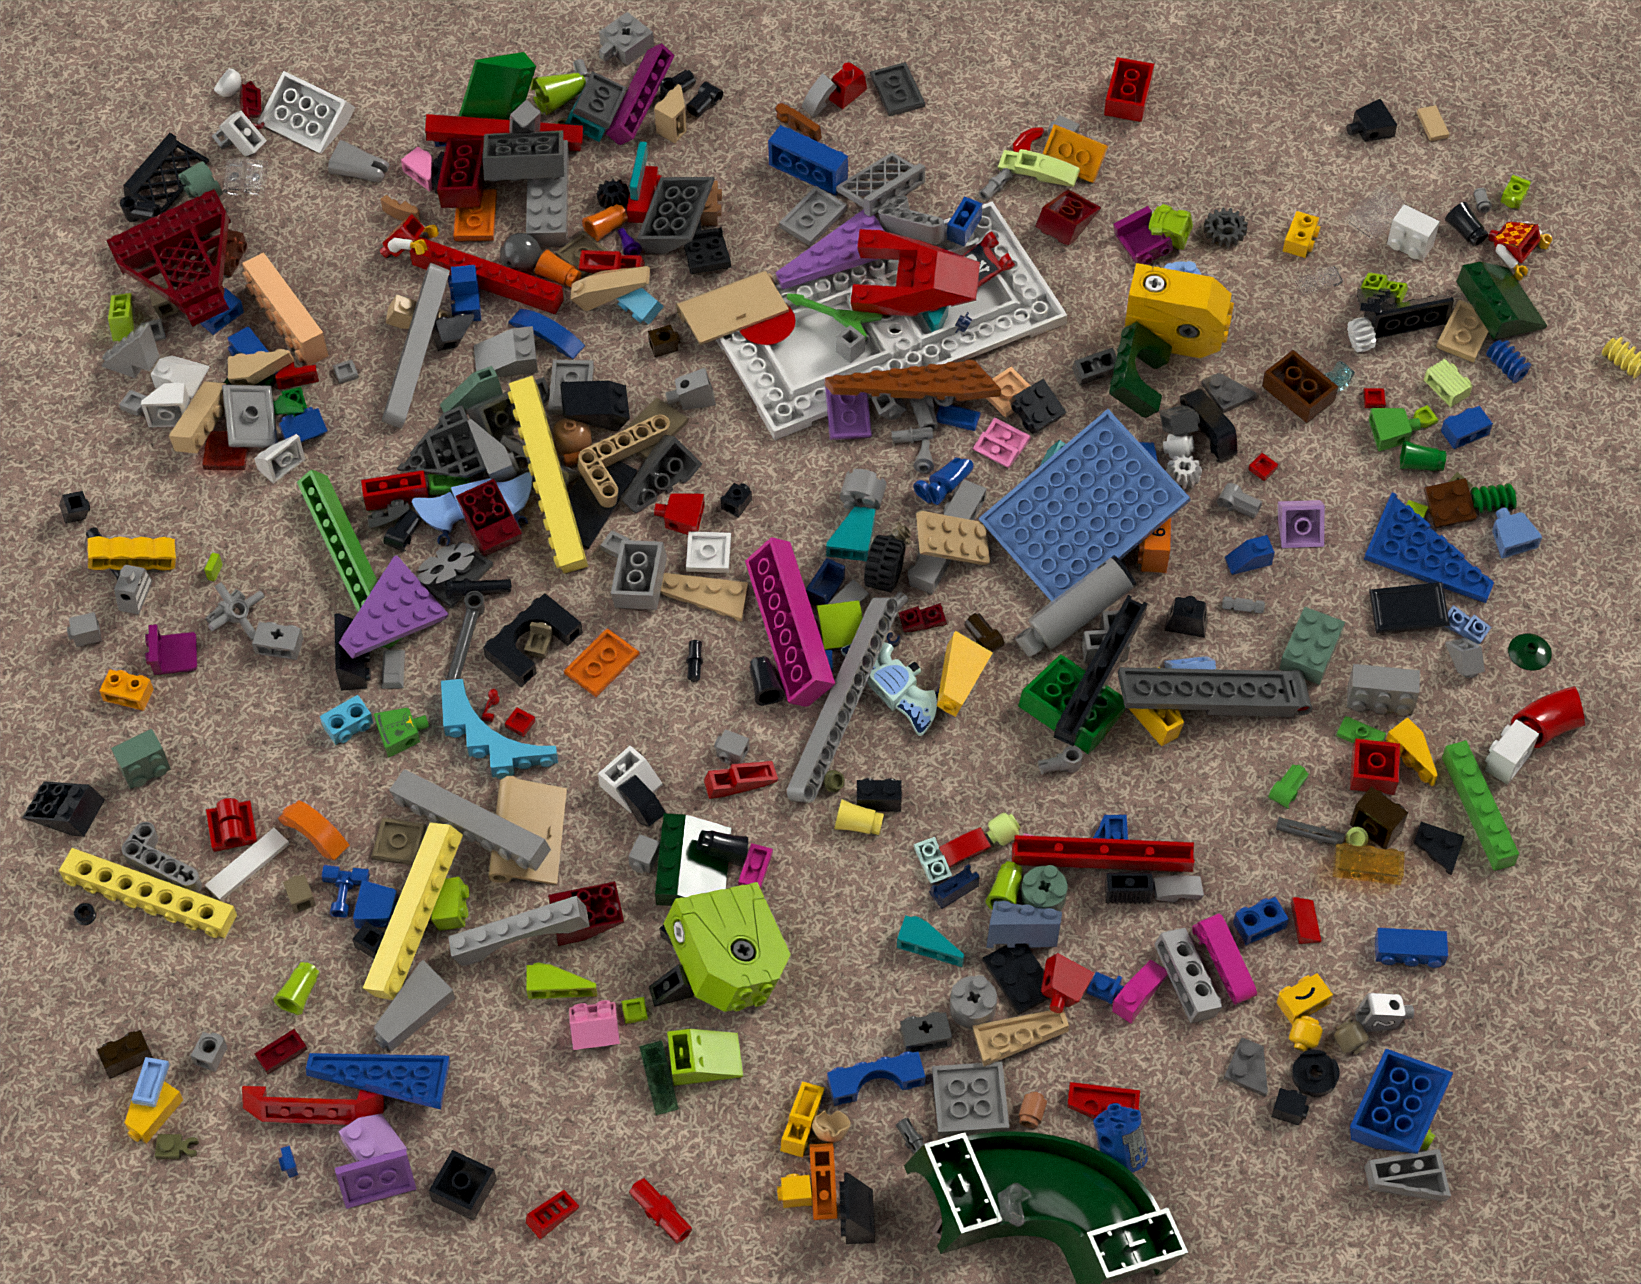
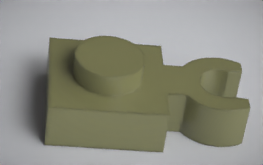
[155,1134,199,1159]

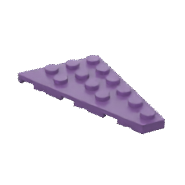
[775,209,884,289]
[339,555,448,659]

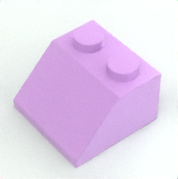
[1278,500,1325,548]
[338,1114,407,1162]

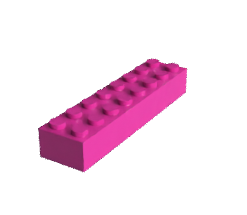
[745,537,835,707]

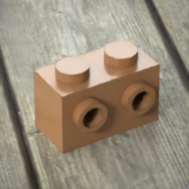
[700,181,722,226]

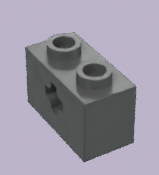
[1072,347,1117,385]
[900,1012,952,1053]

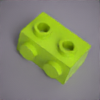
[431,877,469,931]

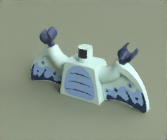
[841,632,940,736]

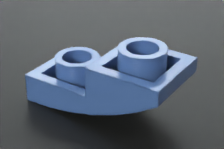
[1445,605,1492,644]

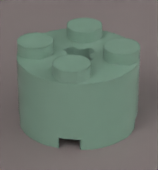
[178,161,223,198]
[1021,865,1068,911]

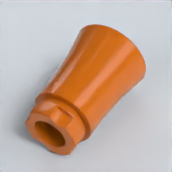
[582,204,628,242]
[535,249,581,288]

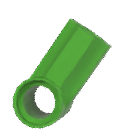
[1268,764,1309,809]

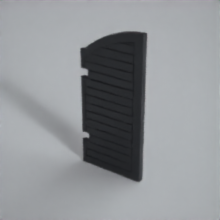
[568,452,638,549]

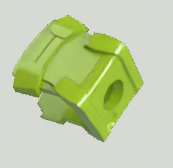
[1149,204,1193,250]

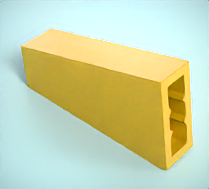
[936,631,993,717]

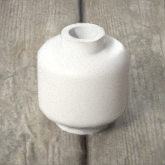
[1163,433,1195,460]

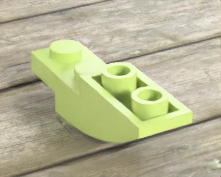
[998,149,1080,187]

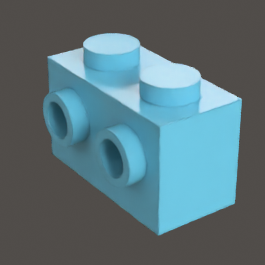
[616,288,664,324]

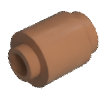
[1018,1092,1047,1129]

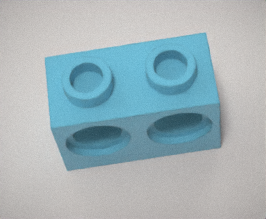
[320,695,373,745]

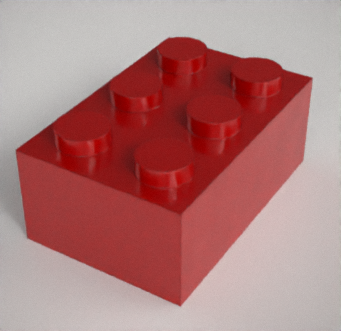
[1104,57,1155,122]

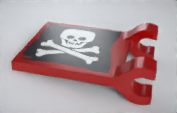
[962,231,1015,288]

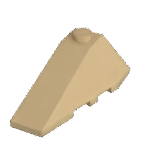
[570,266,650,311]

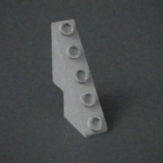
[101,323,159,378]

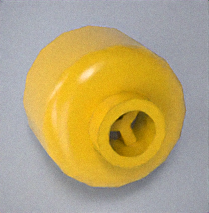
[1289,1016,1323,1052]

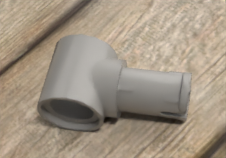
[1038,746,1083,774]

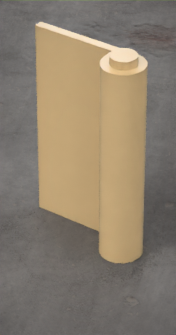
[676,271,789,345]
[489,776,567,885]

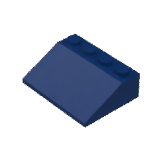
[1350,1049,1453,1154]

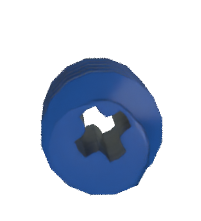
[1486,340,1531,383]

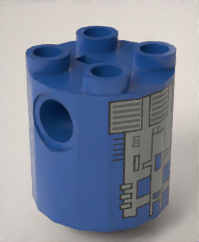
[1093,1103,1148,1173]

